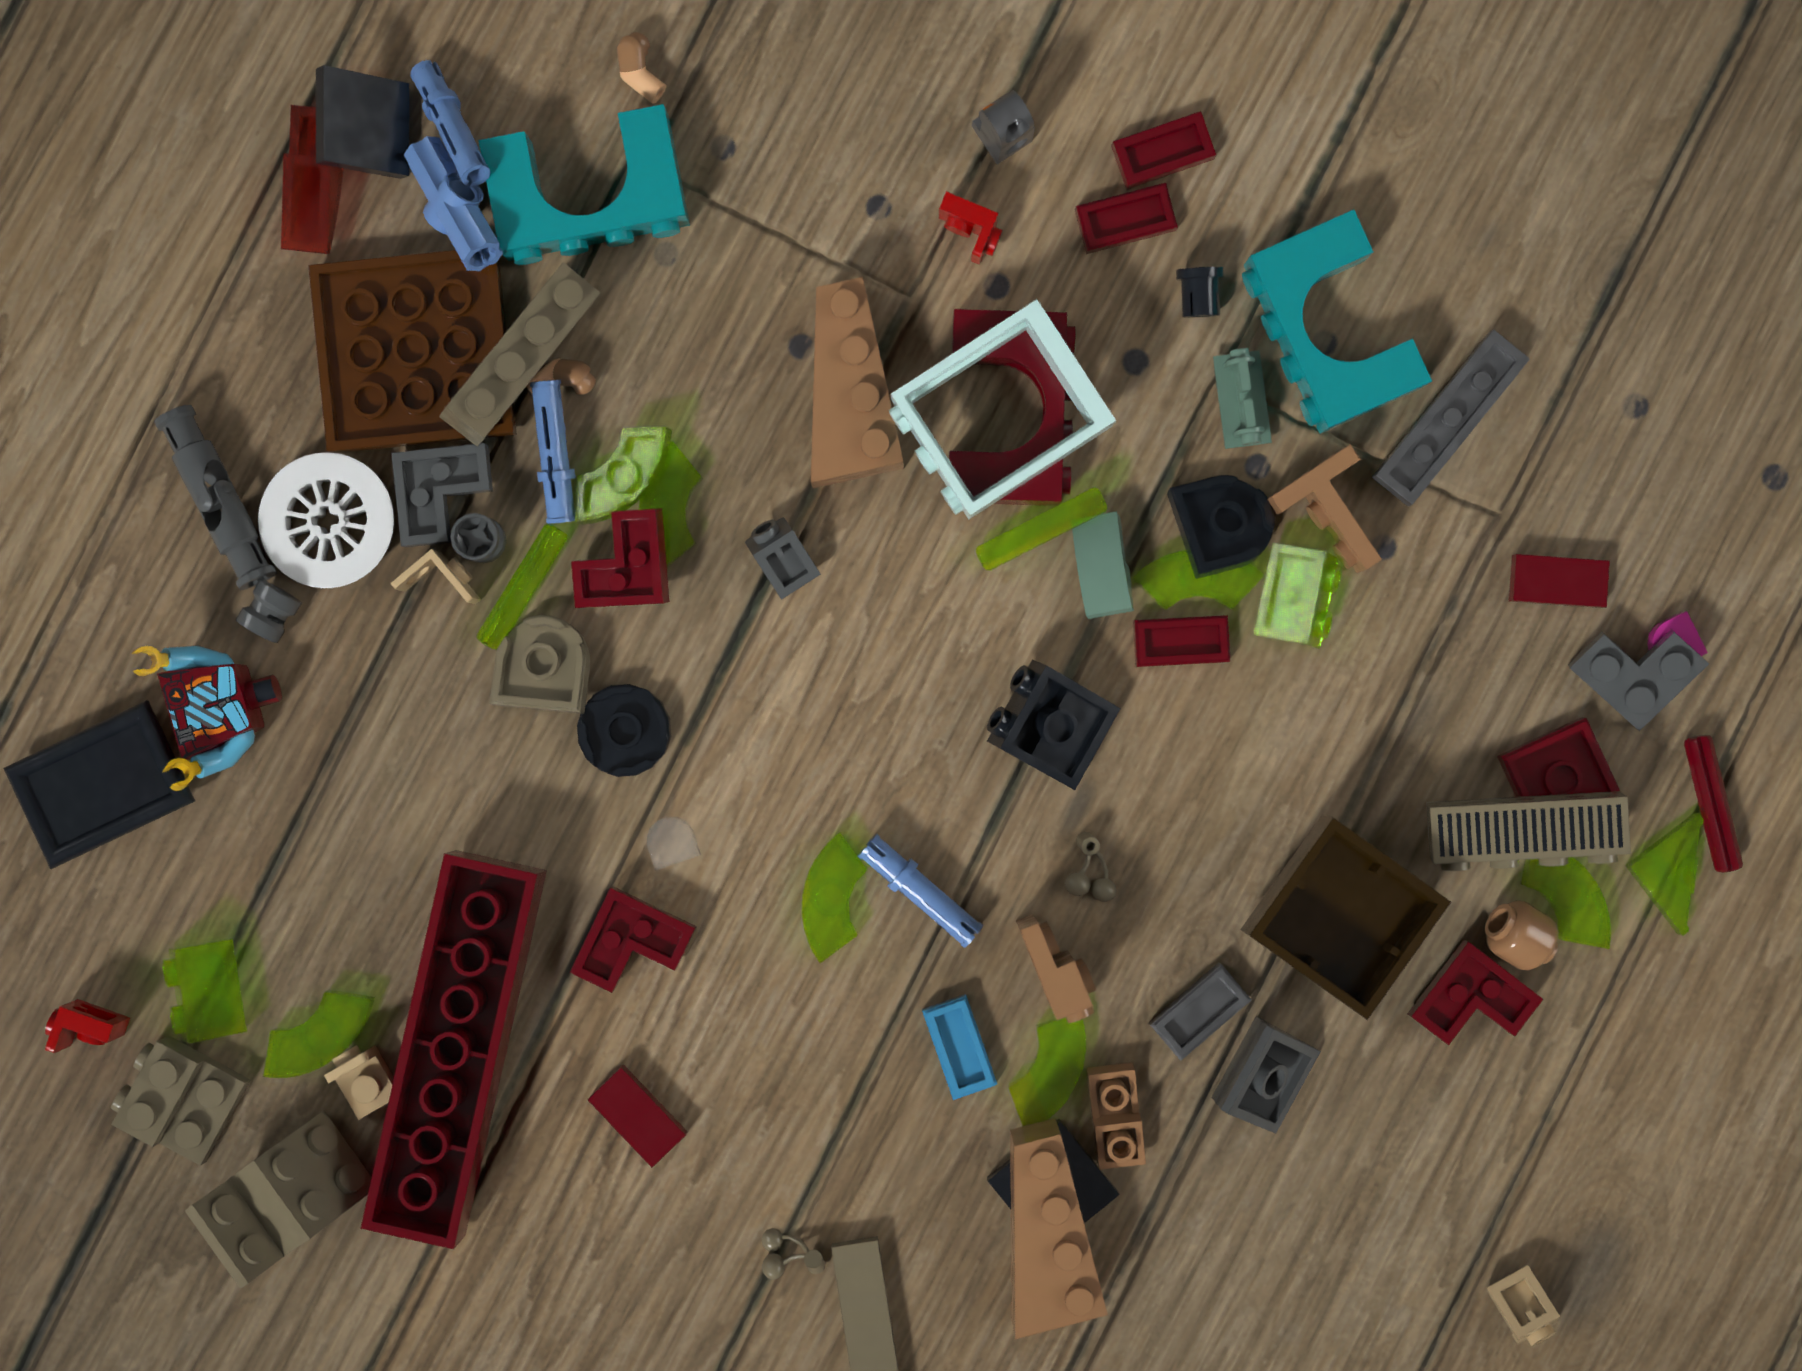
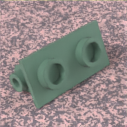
[1213,348,1272,449]

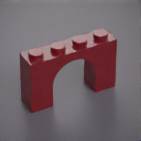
[949,309,1076,506]

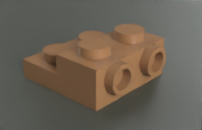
[1016,914,1096,1023]

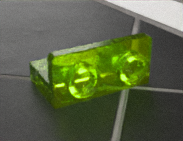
[1254,543,1342,649]
[162,939,247,1043]

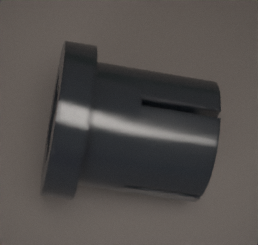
[1176,267,1224,318]

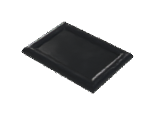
[3,700,195,869]

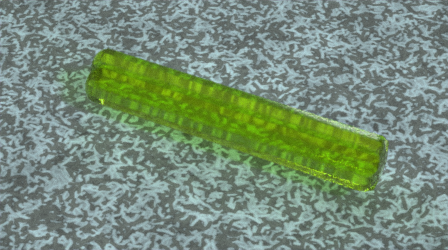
[976,487,1108,571]
[476,523,568,650]

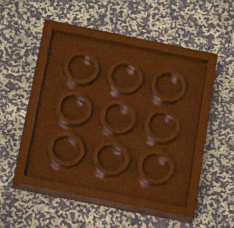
[308,250,517,453]

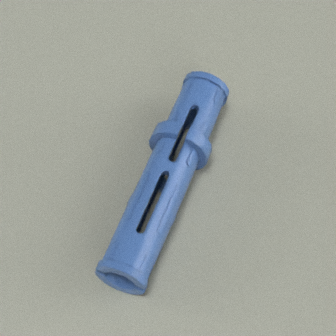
[410,60,490,187]
[530,379,577,524]
[858,834,983,948]

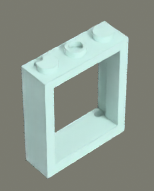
[888,299,1116,520]

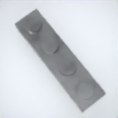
[1372,330,1530,506]

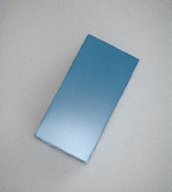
[922,994,997,1100]

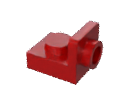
[939,191,1003,265]
[45,999,130,1053]

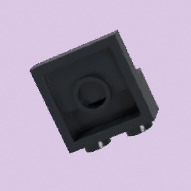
[987,659,1121,790]

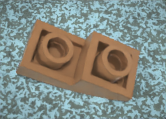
[1086,1062,1146,1170]

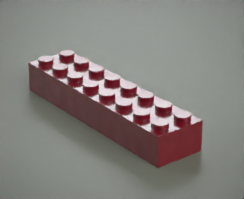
[360,850,547,1249]

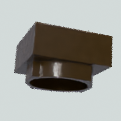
[1240,815,1451,1020]

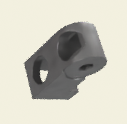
[972,89,1035,164]

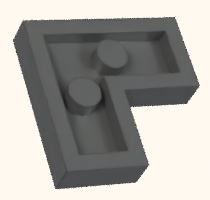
[391,443,493,548]
[1568,629,1709,731]

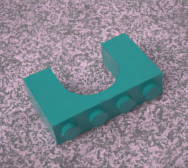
[478,104,690,265]
[1242,209,1432,434]

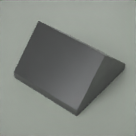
[1211,1016,1321,1134]

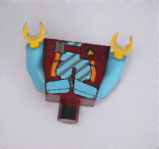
[131,646,282,791]

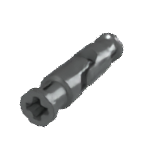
[154,405,277,590]

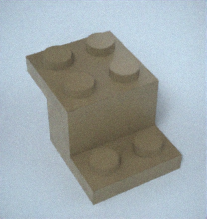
[185,1111,372,1289]

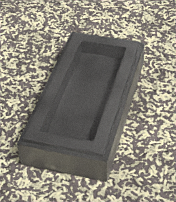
[1149,963,1252,1061]

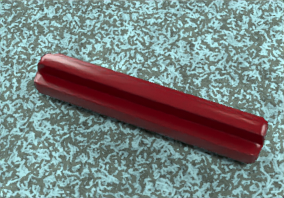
[1684,735,1743,873]

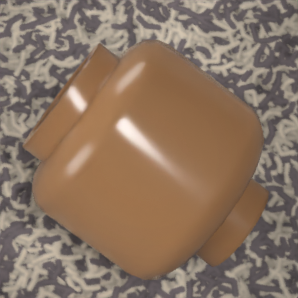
[1485,900,1558,971]

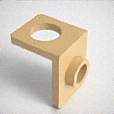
[391,549,481,605]

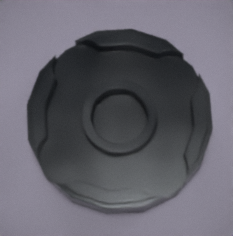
[577,684,671,777]

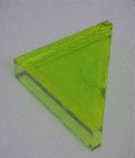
[1625,813,1704,936]

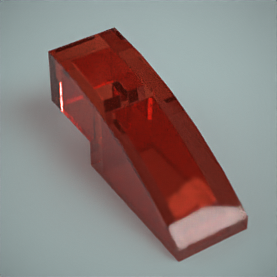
[281,105,344,254]

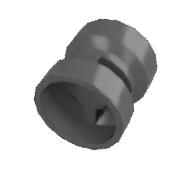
[450,513,507,564]
[236,579,302,643]

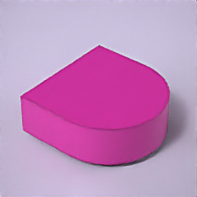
[1647,611,1708,656]

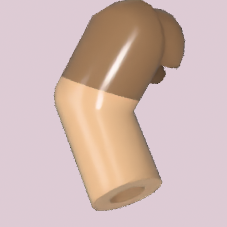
[617,32,667,104]
[526,358,596,395]

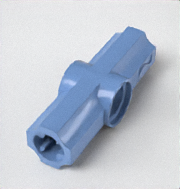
[404,136,503,271]

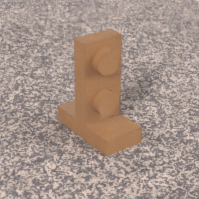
[1267,444,1382,573]

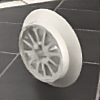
[258,452,394,588]

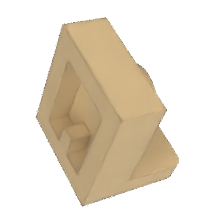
[324,1045,394,1120]
[1487,1265,1560,1347]

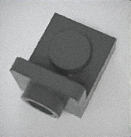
[745,517,821,600]

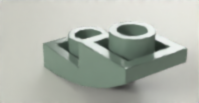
[1071,511,1134,619]

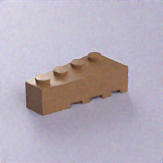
[811,277,904,489]
[1010,1118,1108,1339]

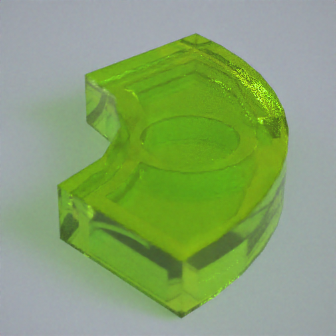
[575,427,672,524]
[639,441,703,567]
[1131,550,1265,610]
[802,832,868,963]
[1521,857,1611,949]
[263,990,375,1078]
[1008,1017,1086,1126]

